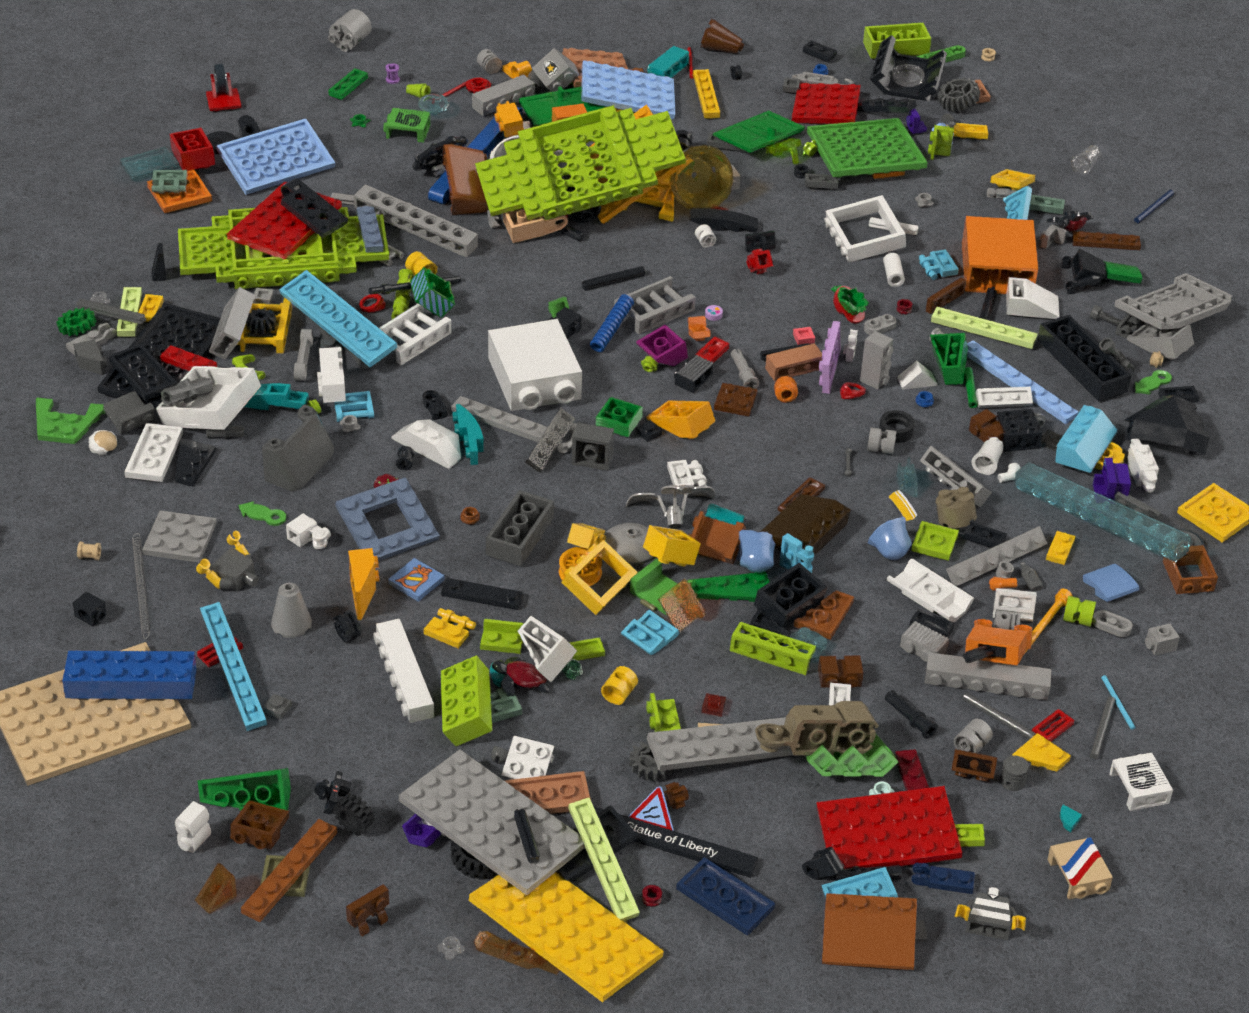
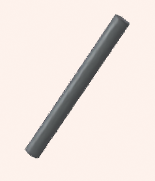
[963,693,1036,739]
[1090,696,1115,759]

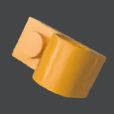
[502,61,532,79]

